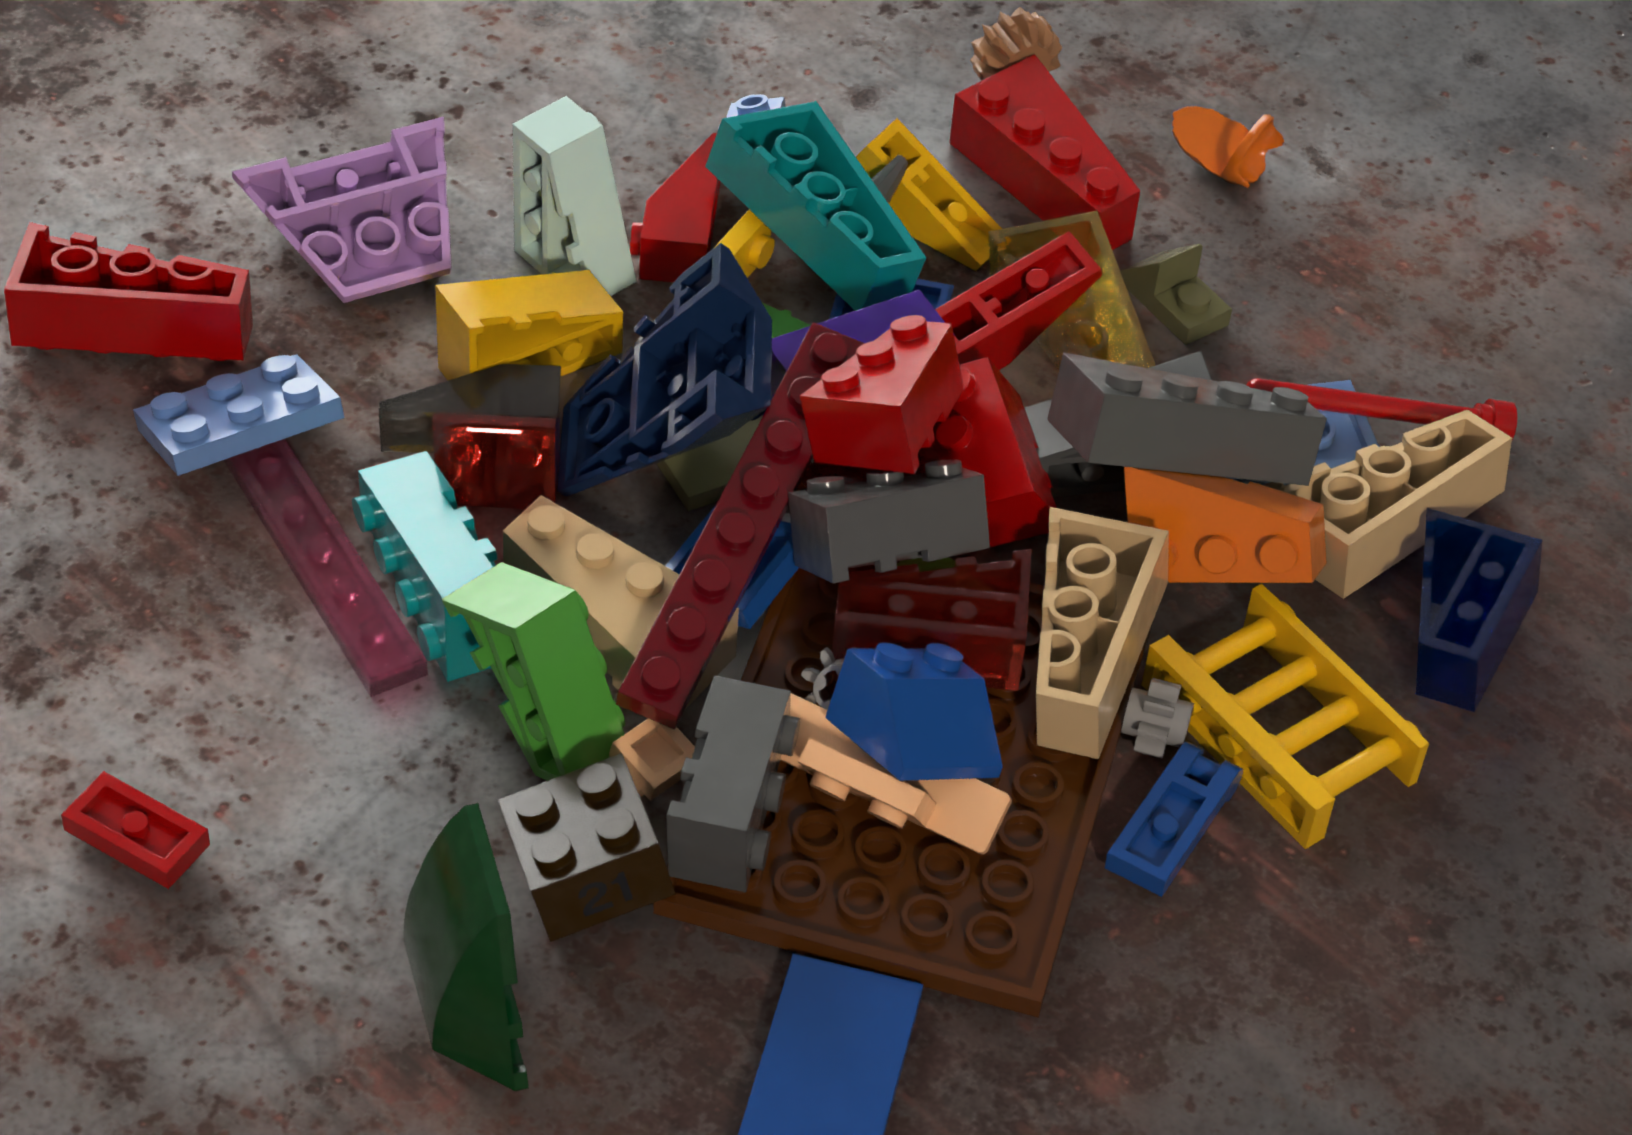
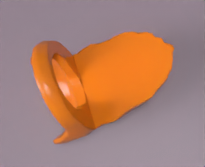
[1172,106,1284,188]

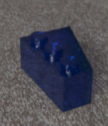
[1416,508,1542,712]

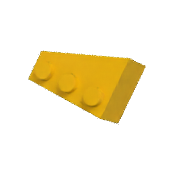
[435,270,623,412]

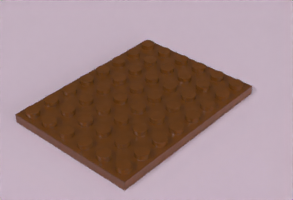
[653,561,1153,1018]

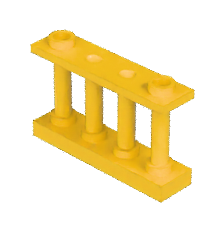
[1142,583,1429,849]

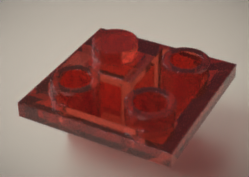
[432,413,560,510]

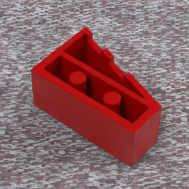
[800,315,964,474]
[929,357,1057,547]

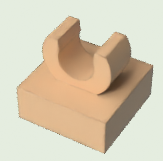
[609,719,695,801]

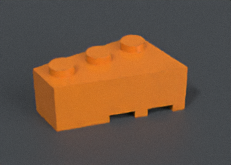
[1124,467,1327,583]

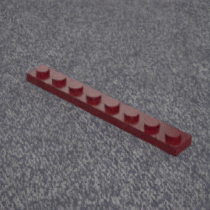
[616,322,865,730]

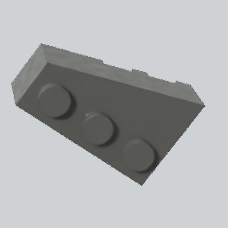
[788,460,990,583]

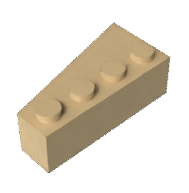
[1264,410,1512,599]

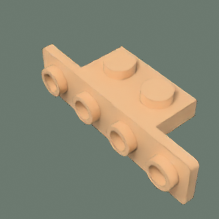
[780,693,1012,854]

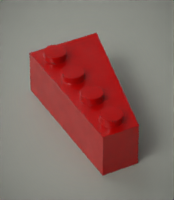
[949,54,1140,260]

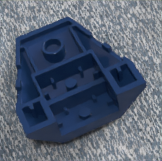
[557,243,773,497]

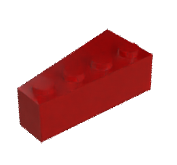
[4,222,253,361]

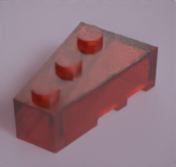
[832,549,1032,691]

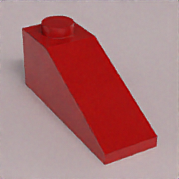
[630,133,721,282]
[935,231,1102,370]

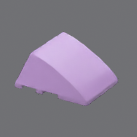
[232,117,451,303]

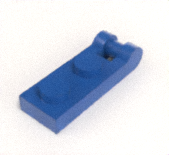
[1104,741,1244,897]

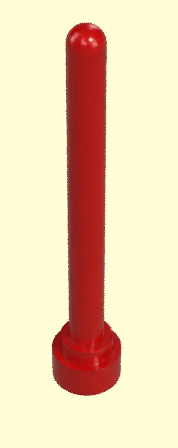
[1246,378,1518,440]

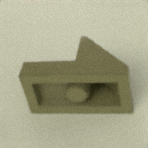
[1117,244,1232,345]

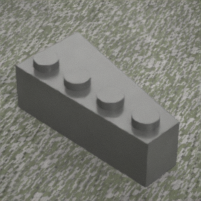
[1047,352,1327,486]

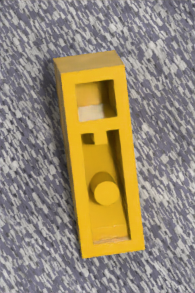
[856,118,1010,271]

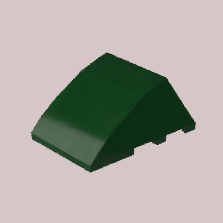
[404,803,529,1091]

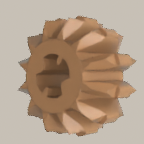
[970,7,1062,81]

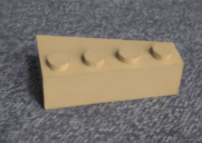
[503,495,739,709]
[1036,507,1169,759]

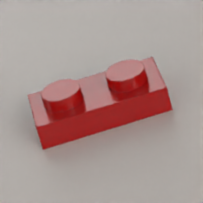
[61,771,210,889]

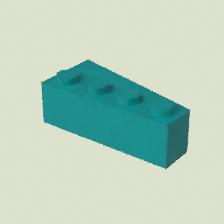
[705,101,927,311]

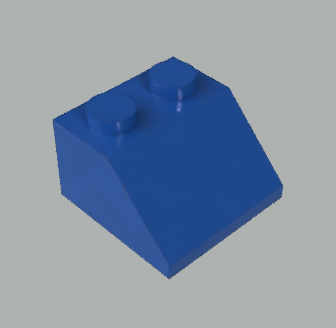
[825,643,1003,781]

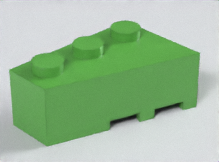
[441,562,625,781]

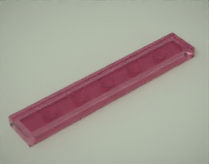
[224,439,428,697]

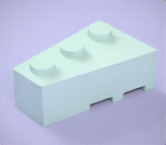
[513,96,637,296]

